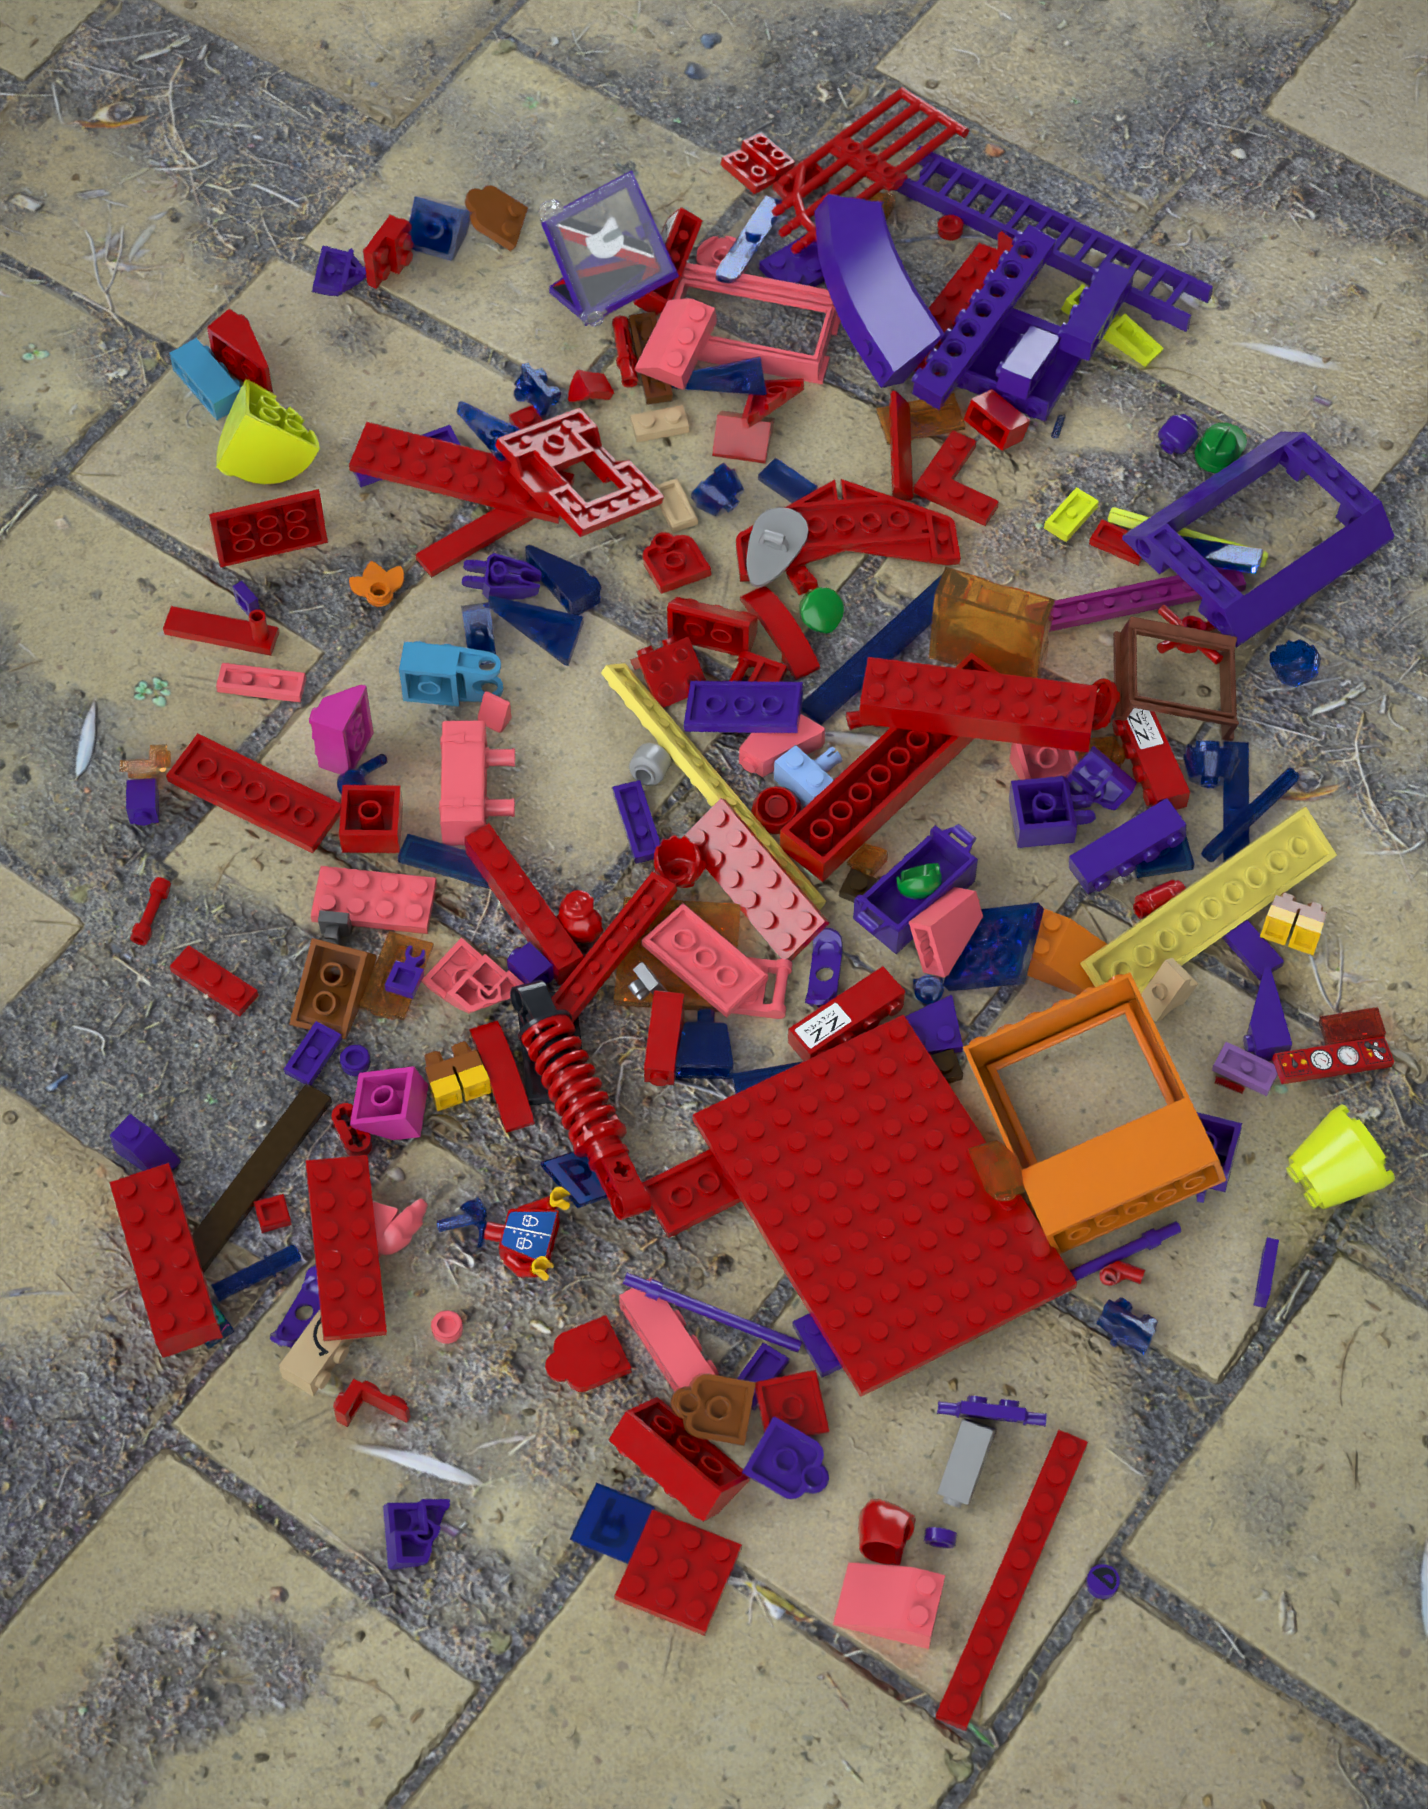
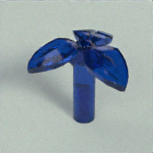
[436,1197,488,1248]

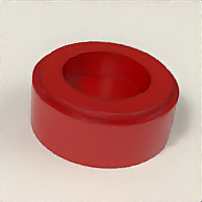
[937,215,964,241]

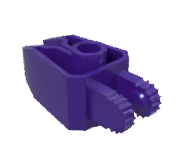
[461,553,542,600]

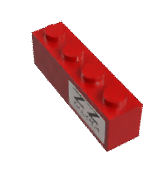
[633,207,703,316]
[1112,708,1190,810]
[788,966,905,1061]

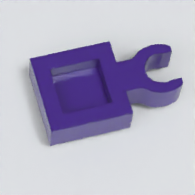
[385,945,426,999]

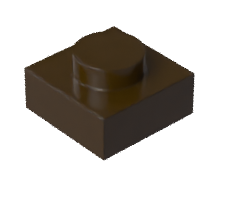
[839,868,878,903]
[930,1049,963,1084]

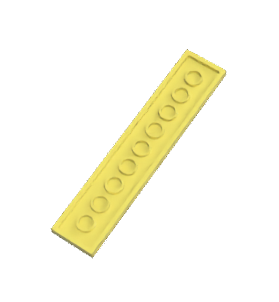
[1080,807,1337,994]

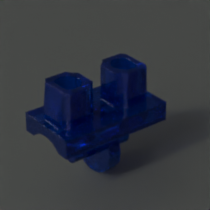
[513,363,561,416]
[1096,1297,1158,1355]

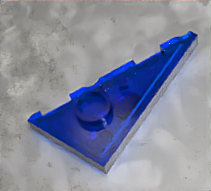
[671,357,767,395]
[456,401,521,462]
[488,595,584,666]

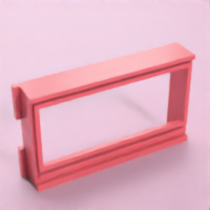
[674,263,841,385]

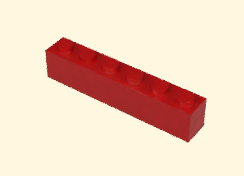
[464,823,584,985]

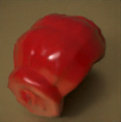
[557,890,604,943]

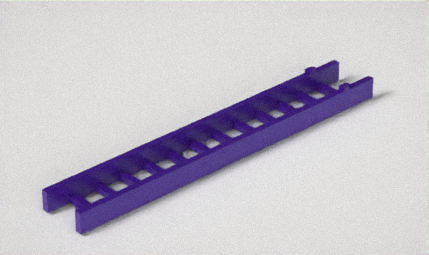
[894,146,1213,332]

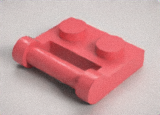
[732,957,793,1019]

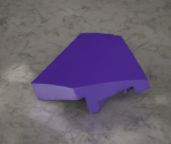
[311,245,367,296]

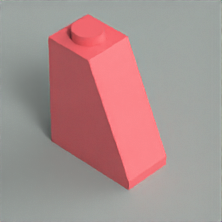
[739,714,825,777]
[909,887,983,977]

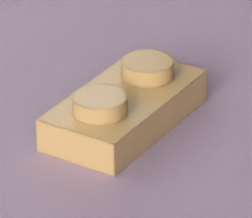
[630,405,689,442]

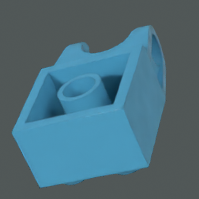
[399,641,503,706]

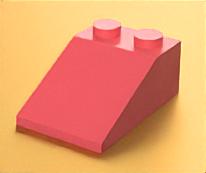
[833,1562,945,1649]

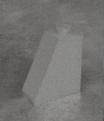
[937,1418,997,1508]

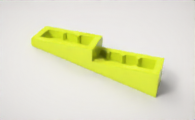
[1061,284,1164,367]

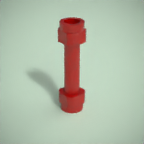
[130,877,171,946]

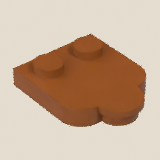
[465,185,528,251]
[671,1373,756,1446]

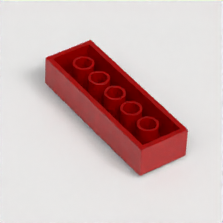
[109,1163,223,1358]

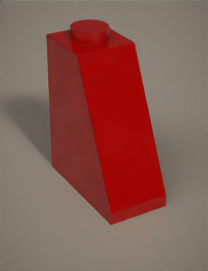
[644,990,685,1086]

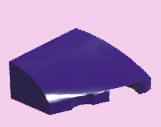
[1065,746,1137,811]

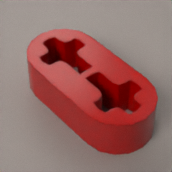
[331,1103,372,1156]

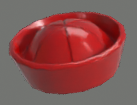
[751,786,802,834]

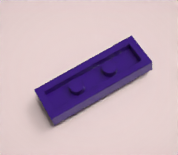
[612,780,660,864]

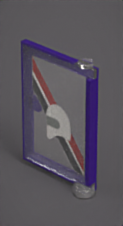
[538,170,679,327]

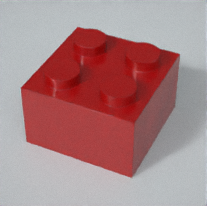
[339,785,403,853]

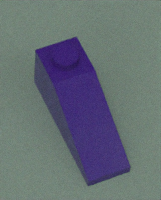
[1243,966,1292,1061]

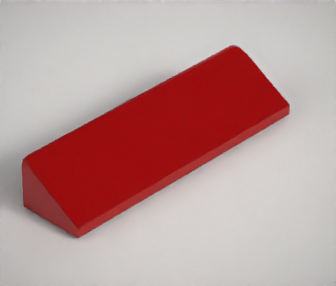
[889,391,913,501]

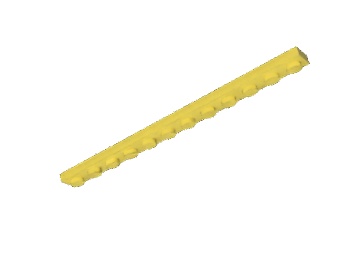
[601,663,826,910]

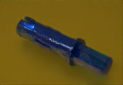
[210,1245,301,1303]

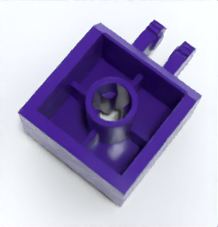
[1009,776,1096,848]
[1196,1112,1242,1203]

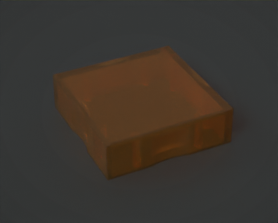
[929,567,1055,678]

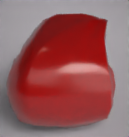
[858,1499,916,1566]

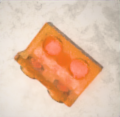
[119,744,171,779]

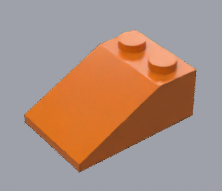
[1018,908,1107,996]

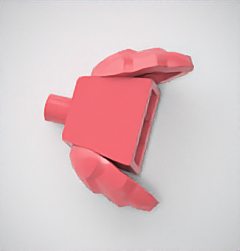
[373,1199,428,1258]

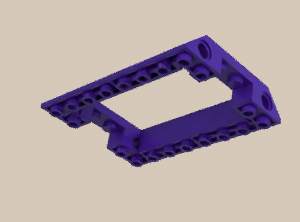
[1122,432,1395,647]

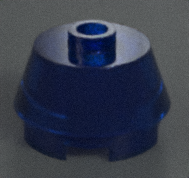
[691,463,744,517]
[1183,740,1240,789]

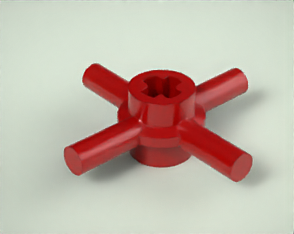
[1157,605,1223,665]

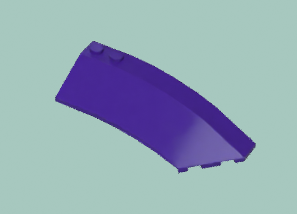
[814,194,945,388]

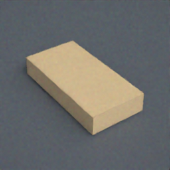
[655,478,698,533]

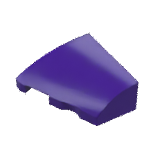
[383,1499,450,1570]

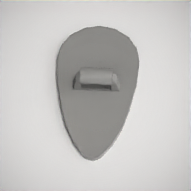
[746,507,808,588]

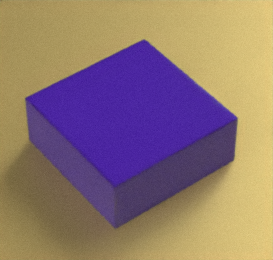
[232,581,260,616]

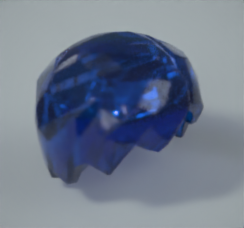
[1269,639,1321,687]

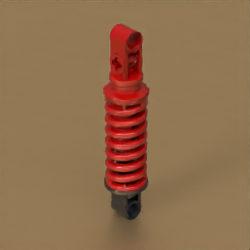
[510,980,651,1220]

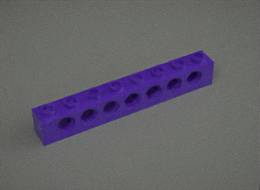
[911,224,1056,410]

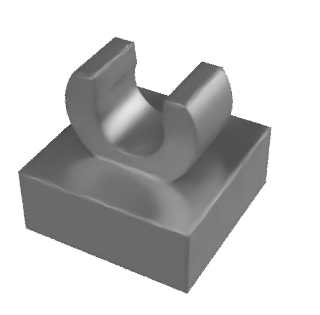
[318,910,352,945]
[628,962,667,1001]

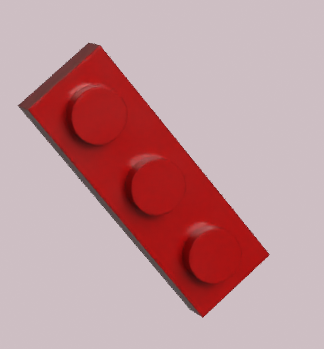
[170,945,259,1017]

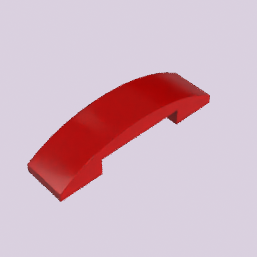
[740,586,820,680]
[469,1020,535,1133]

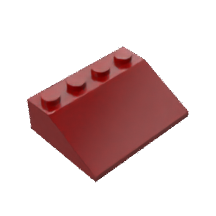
[209,489,328,568]

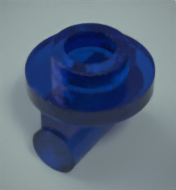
[912,975,944,1004]

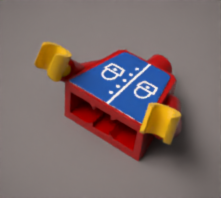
[484,1187,571,1281]

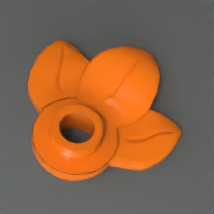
[349,561,404,607]

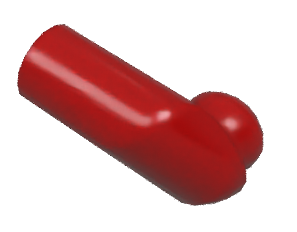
[1099,1261,1145,1286]

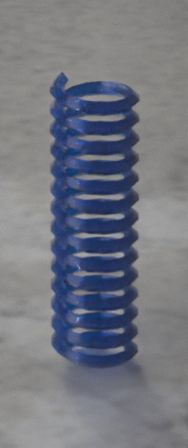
[1051,415,1066,438]

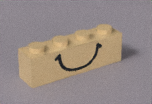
[279,1286,385,1396]

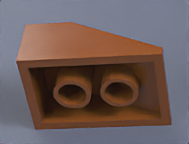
[289,938,377,1039]

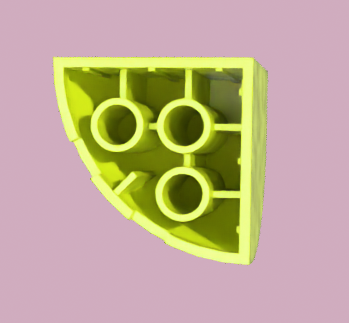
[216,379,320,484]

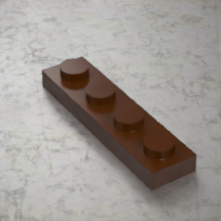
[629,312,673,405]

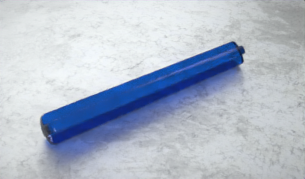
[1201,768,1300,862]

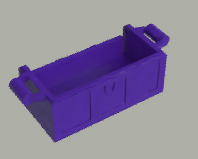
[853,824,978,954]

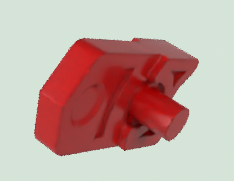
[786,566,819,596]

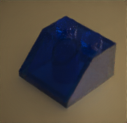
[409,195,471,261]

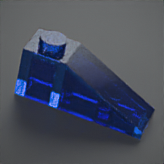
[525,544,602,618]

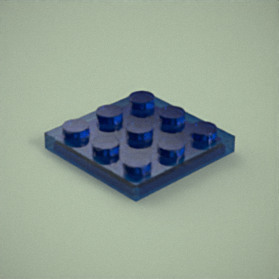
[943,902,1044,991]

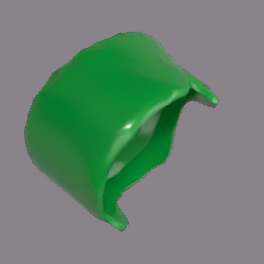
[799,587,844,633]

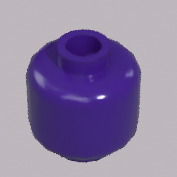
[1158,414,1198,455]

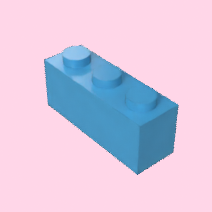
[169,338,242,420]

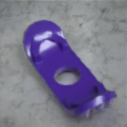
[805,928,843,1008]
[269,1265,320,1349]

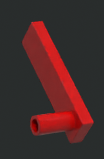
[163,606,279,656]

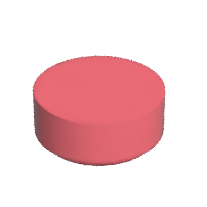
[431,1310,463,1344]

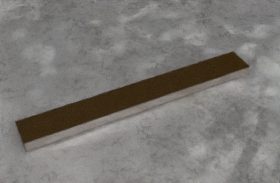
[192,1084,332,1273]

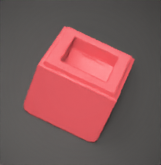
[478,691,512,733]

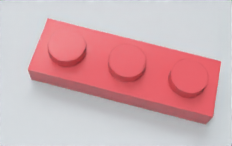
[216,663,306,703]

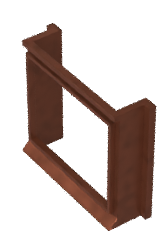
[1113,616,1239,741]

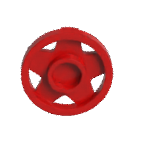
[1092,678,1120,731]

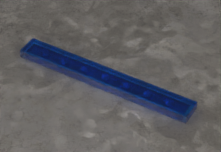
[801,568,970,725]

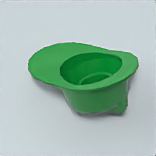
[1194,423,1247,473]

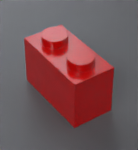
[963,389,1031,451]

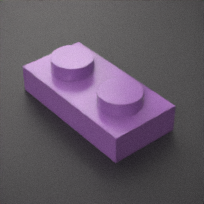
[1212,1042,1278,1096]

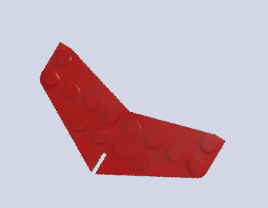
[736,479,961,582]

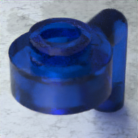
[337,754,388,795]

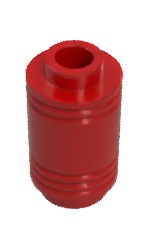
[1133,880,1186,919]

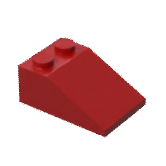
[207,308,273,394]

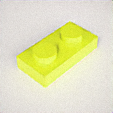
[1044,487,1099,542]

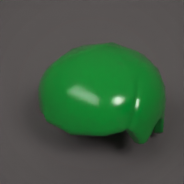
[897,863,942,899]

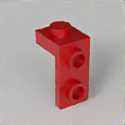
[333,1378,411,1427]

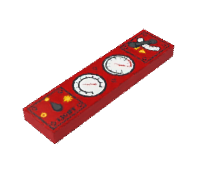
[1272,1036,1394,1084]

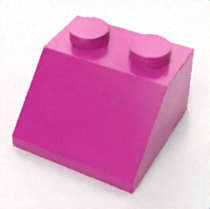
[350,1066,429,1140]

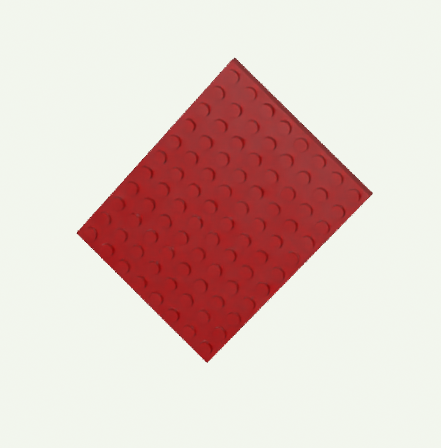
[692,1014,1077,1397]

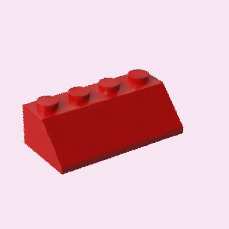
[608,1397,751,1522]

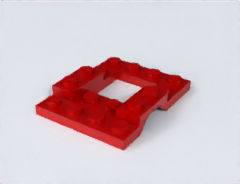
[495,407,664,537]

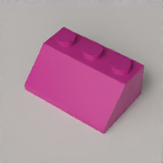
[309,684,374,778]

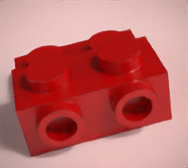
[363,215,414,289]

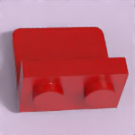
[630,635,706,708]

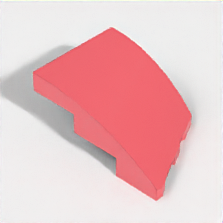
[421,937,524,1014]

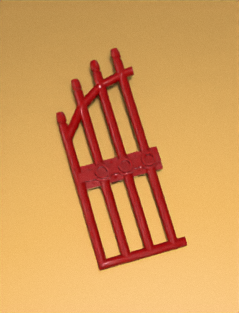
[771,87,969,254]

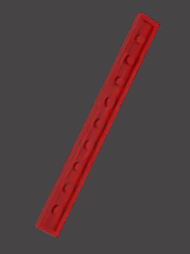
[935,1430,1088,1732]

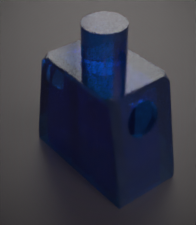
[676,1009,733,1079]

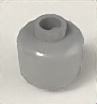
[629,743,671,786]

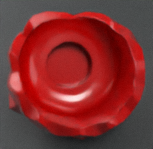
[654,835,706,888]

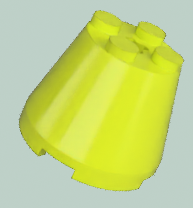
[1286,1104,1395,1209]

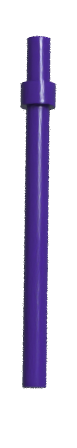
[1070,1221,1182,1281]
[622,1272,802,1353]

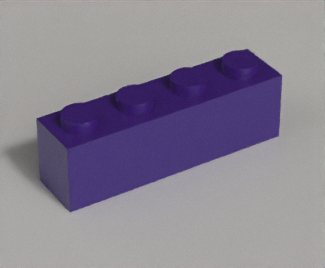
[1058,260,1135,361]
[1069,798,1187,895]

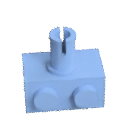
[774,745,842,808]

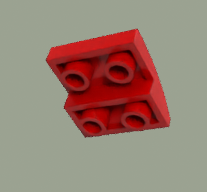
[720,133,795,195]

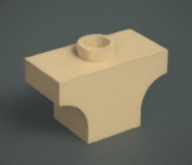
[1141,958,1198,1022]

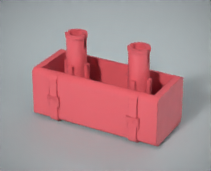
[439,720,515,846]

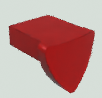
[568,370,614,402]

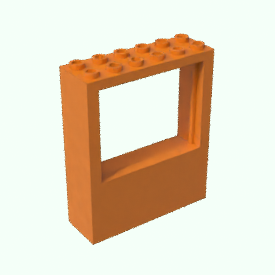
[963,972,1227,1255]

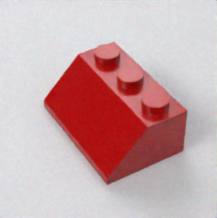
[667,597,758,656]

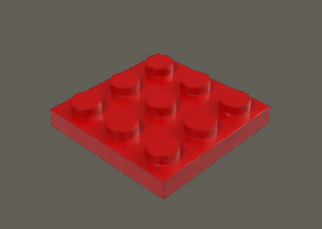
[614,1509,742,1636]

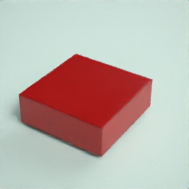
[254,1194,292,1233]

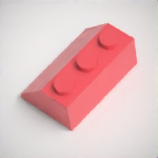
[635,298,717,390]

